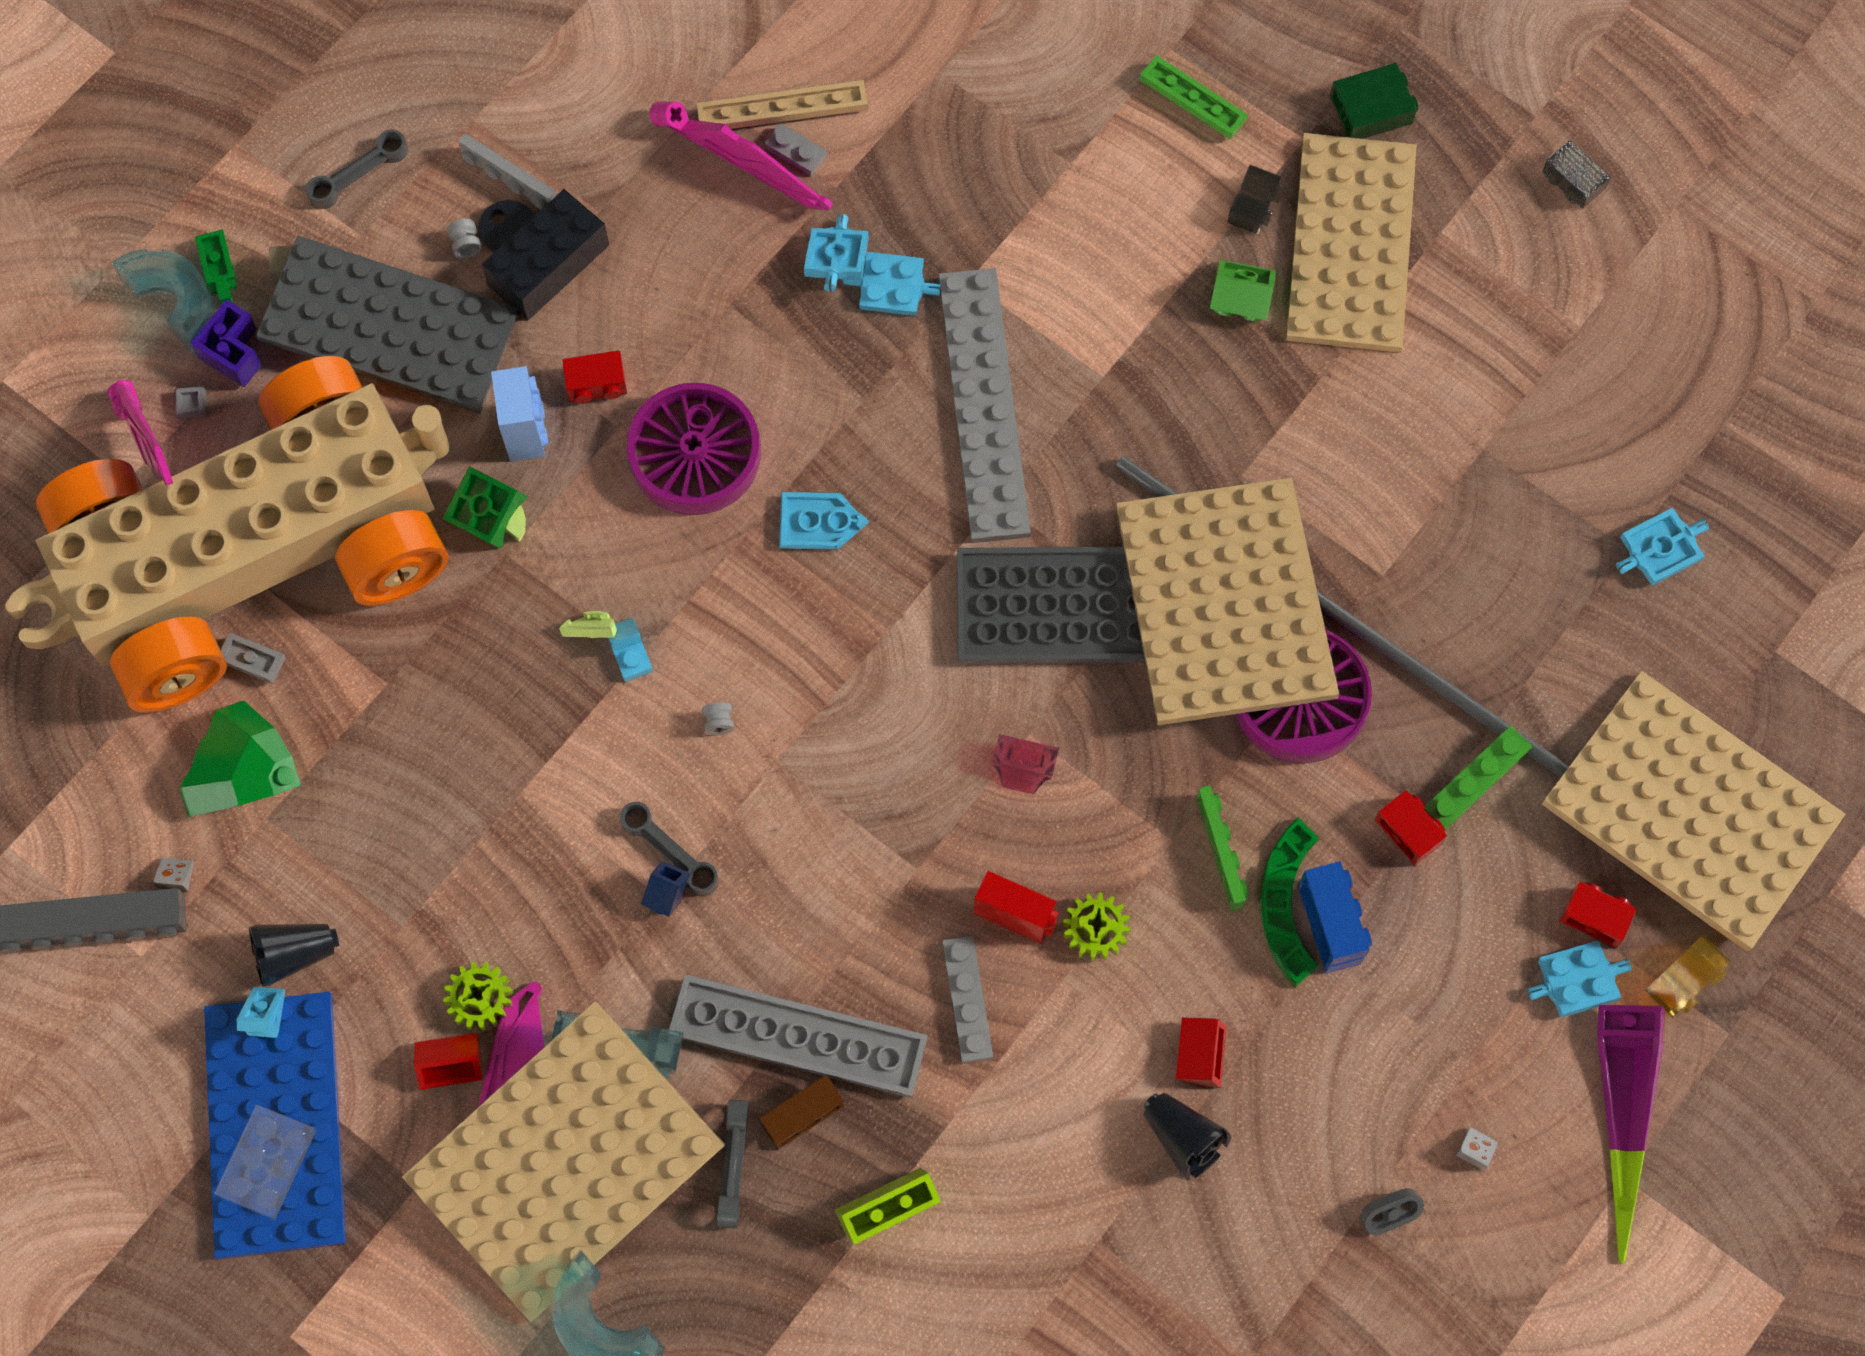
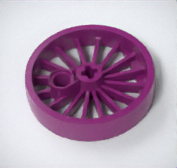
[627,383,761,515]
[1235,630,1372,763]

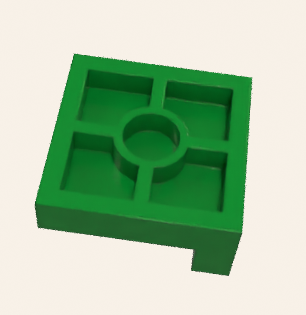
[442,466,528,549]

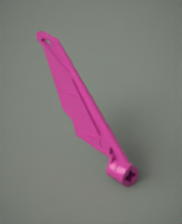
[649,101,833,210]
[107,380,173,485]
[478,981,545,1107]

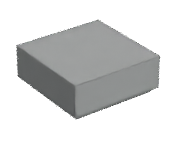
[175,386,207,420]

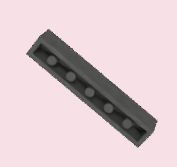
[0,888,186,954]

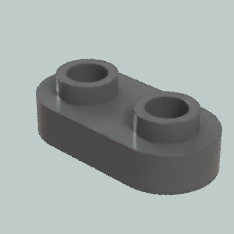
[1360,1188,1424,1235]

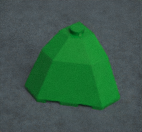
[179,700,301,817]

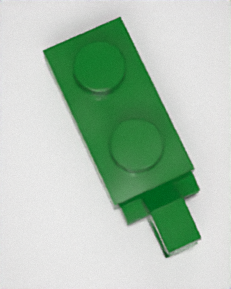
[195,229,237,304]

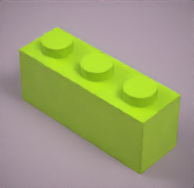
[835,1168,941,1245]

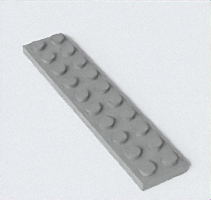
[939,268,1031,543]

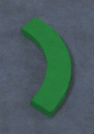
[1260,817,1320,988]

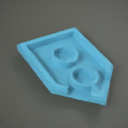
[779,492,869,550]

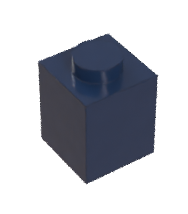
[641,861,690,917]

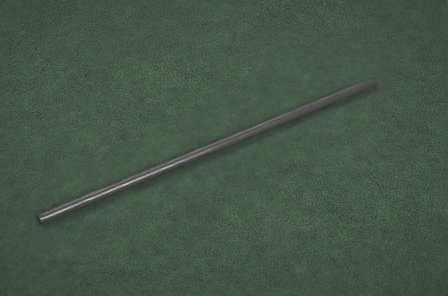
[1115,456,1569,778]

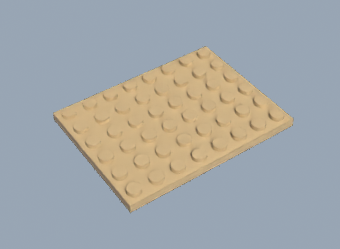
[1116,477,1339,725]
[1541,671,1846,953]
[402,1001,725,1323]

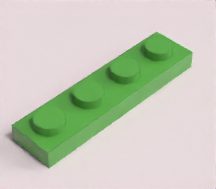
[1140,55,1248,140]
[1424,725,1533,831]
[1196,785,1249,911]

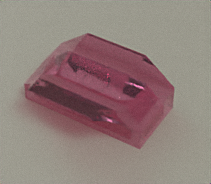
[992,734,1059,794]

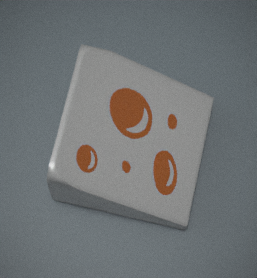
[153,858,194,891]
[1455,1127,1498,1171]

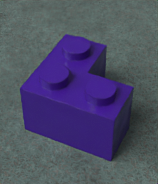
[190,299,262,387]

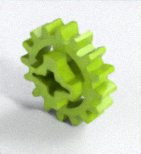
[1063,892,1131,961]
[443,961,513,1031]

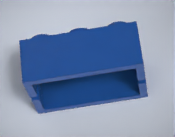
[1297,861,1372,974]

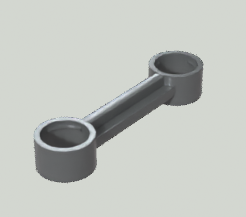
[306,129,408,209]
[620,802,719,896]
[717,1099,749,1229]

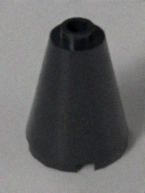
[249,924,339,987]
[1144,1093,1231,1180]

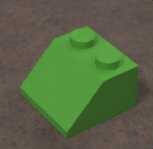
[1210,259,1276,322]

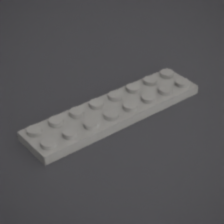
[668,974,928,1098]

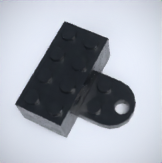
[479,189,609,320]

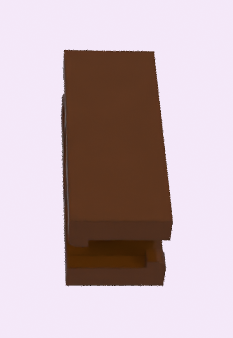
[759,1075,844,1150]

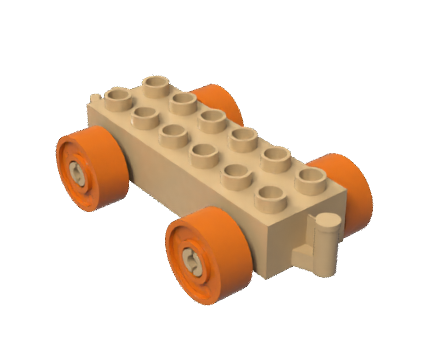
[5,356,450,712]

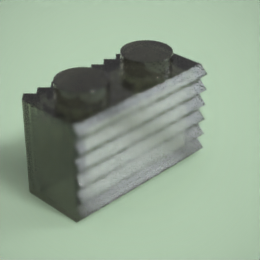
[1542,140,1611,208]
[1227,164,1284,234]

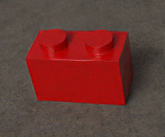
[562,350,627,404]
[1374,790,1447,866]
[1559,881,1637,948]

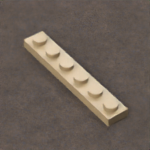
[696,80,868,129]

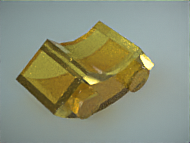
[1645,935,1731,1018]

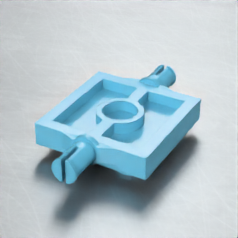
[804,214,869,292]
[843,252,941,316]
[1616,508,1709,586]
[1527,941,1632,1018]

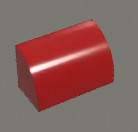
[1176,1017,1227,1088]
[414,1032,483,1090]

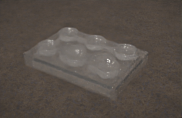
[214,1105,317,1220]

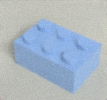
[491,366,549,462]

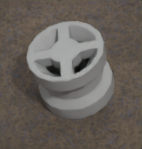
[702,702,734,736]

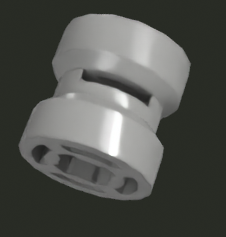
[447,219,482,259]

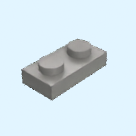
[764,123,827,177]
[221,633,286,684]

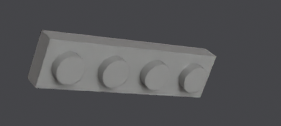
[458,133,557,209]
[942,936,993,1064]

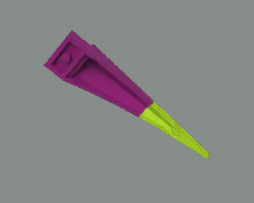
[1597,1005,1665,1264]

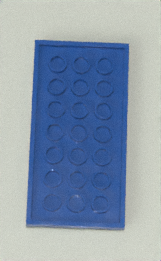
[204,991,346,1260]

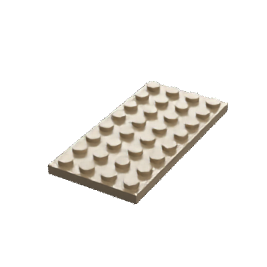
[1286,133,1417,353]

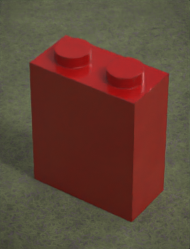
[973,870,1059,944]

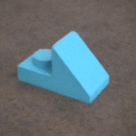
[608,618,653,682]
[236,987,285,1038]

